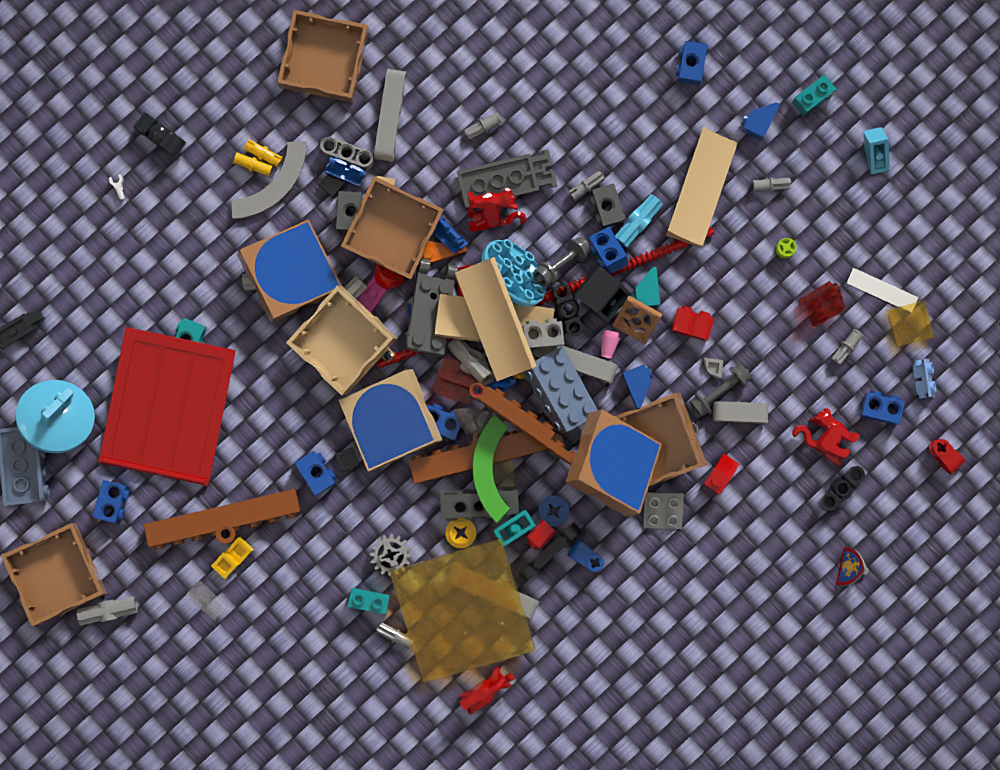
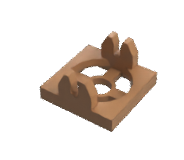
[612,296,662,344]

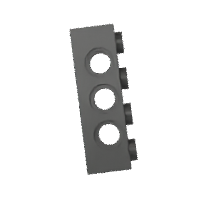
[440,486,519,521]

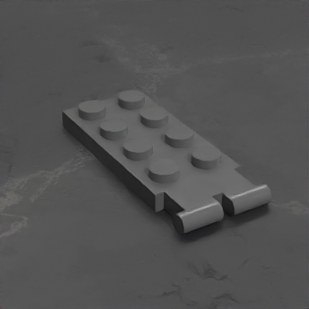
[457,150,558,209]

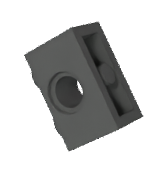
[589,184,625,229]
[336,191,363,233]

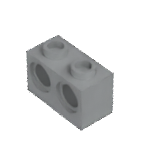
[522,319,564,349]

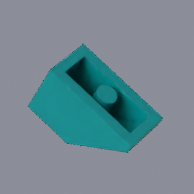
[631,267,660,309]

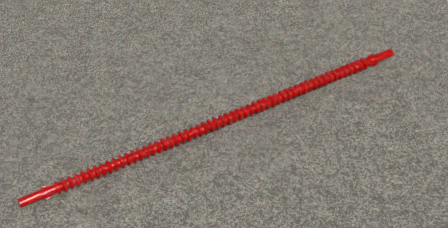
[376,228,715,368]

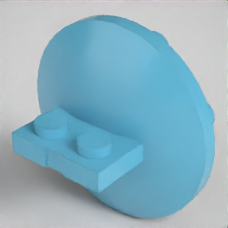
[482,239,546,307]
[16,380,95,453]

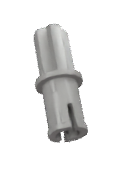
[465,112,502,139]
[568,171,605,201]
[753,177,791,192]
[832,329,863,364]
[376,622,414,650]

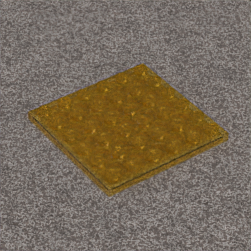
[390,538,536,683]

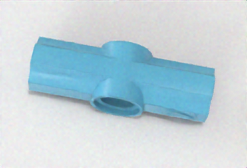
[615,194,663,248]

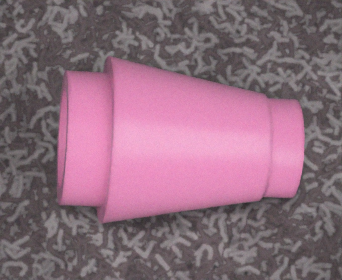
[601,330,620,359]

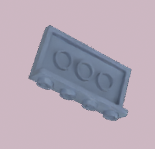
[524,346,597,435]
[0,427,50,506]

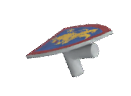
[836,547,869,586]

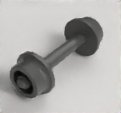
[533,237,591,287]
[690,364,752,417]

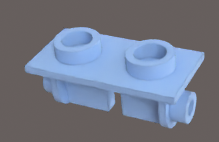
[913,359,936,399]

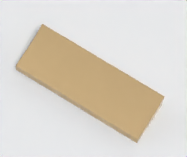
[666,127,738,248]
[455,257,536,381]
[434,294,554,351]

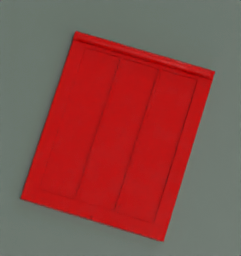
[98,327,236,486]

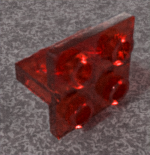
[797,281,846,328]
[432,356,477,405]

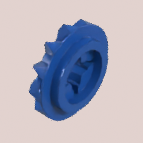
[539,496,569,526]

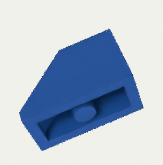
[740,102,780,141]
[622,364,653,409]

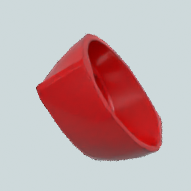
[374,264,404,289]

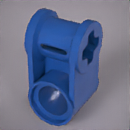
[567,539,604,572]

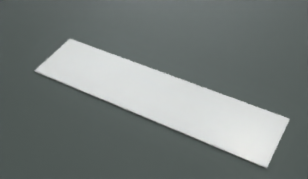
[847,268,919,313]

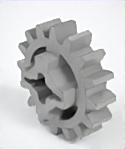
[370,534,412,576]

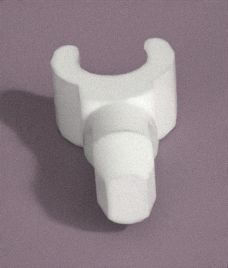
[109,174,125,200]

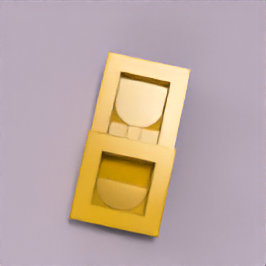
[211,536,254,579]

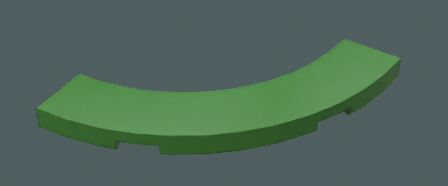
[473,415,510,523]

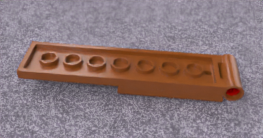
[470,383,576,466]

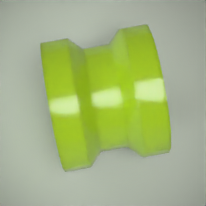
[776,238,796,259]

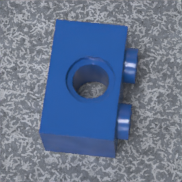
[675,41,708,86]
[295,451,336,496]

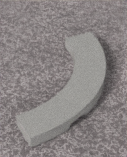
[232,141,307,220]

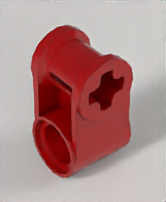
[928,439,966,475]

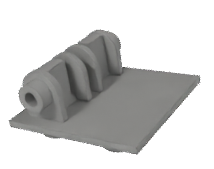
[643,492,684,529]

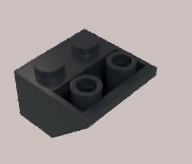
[574,265,631,323]

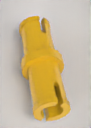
[244,139,283,168]
[233,152,273,177]

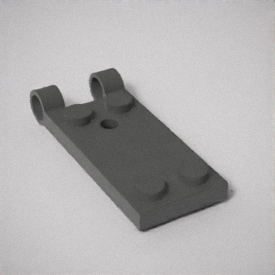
[405,258,458,356]

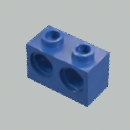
[589,227,629,274]
[859,390,905,426]
[427,403,463,442]
[93,480,130,524]

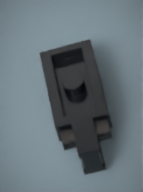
[0,311,46,350]

